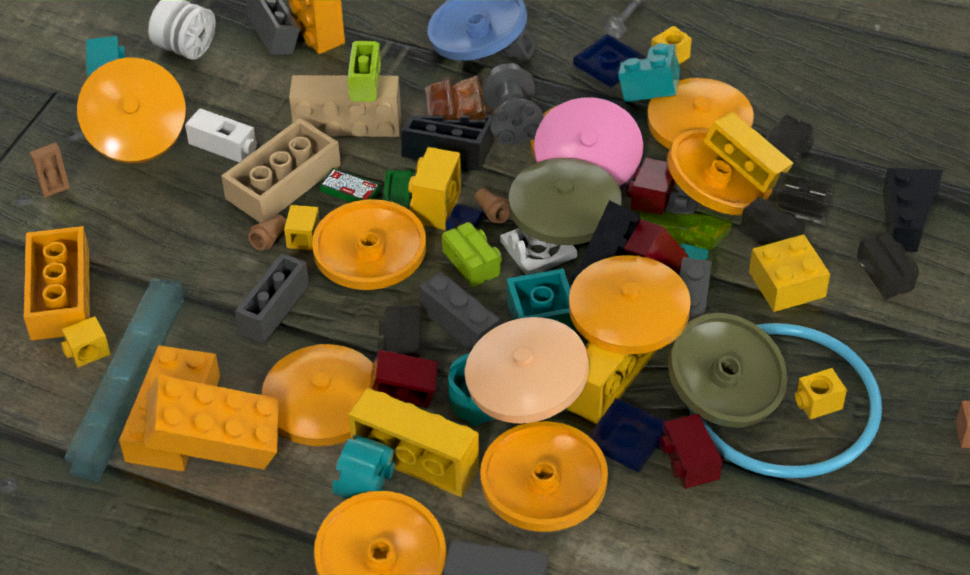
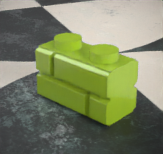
[347,41,381,102]
[442,222,502,287]

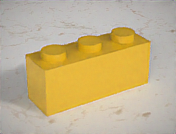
[703,112,793,193]

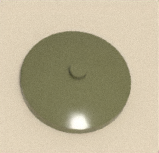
[509,158,621,245]
[668,313,788,428]

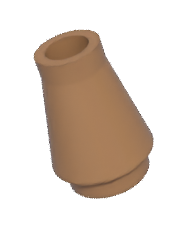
[475,188,511,223]
[248,214,286,251]

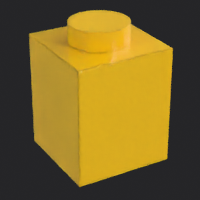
[284,205,320,250]

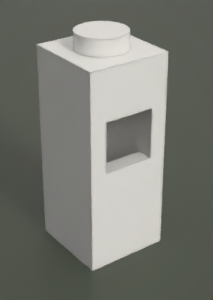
[185,108,257,162]

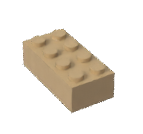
[289,75,401,137]
[221,118,341,223]

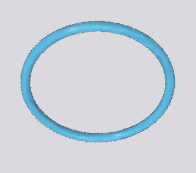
[688,323,882,478]

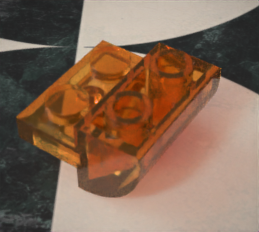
[425,76,486,120]

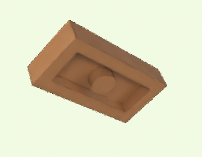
[30,142,70,198]

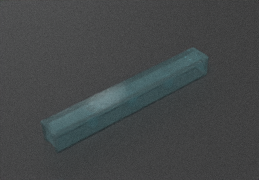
[64,278,184,483]

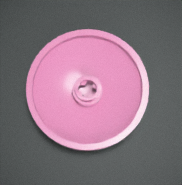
[534,98,643,190]

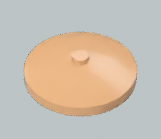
[465,317,589,423]

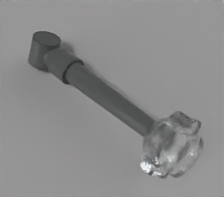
[603,0,646,39]

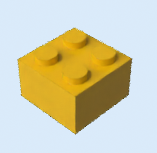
[408,147,461,230]
[749,234,830,312]

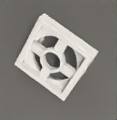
[500,228,577,275]

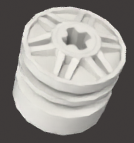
[148,0,216,60]

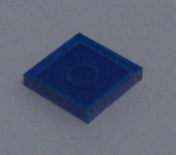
[573,34,645,88]
[589,399,665,472]

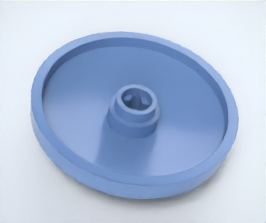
[428,0,527,60]

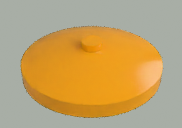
[77,58,186,164]
[647,78,754,149]
[667,129,772,215]
[312,199,426,290]
[569,255,691,354]
[262,344,373,446]
[480,421,608,532]
[314,491,446,575]

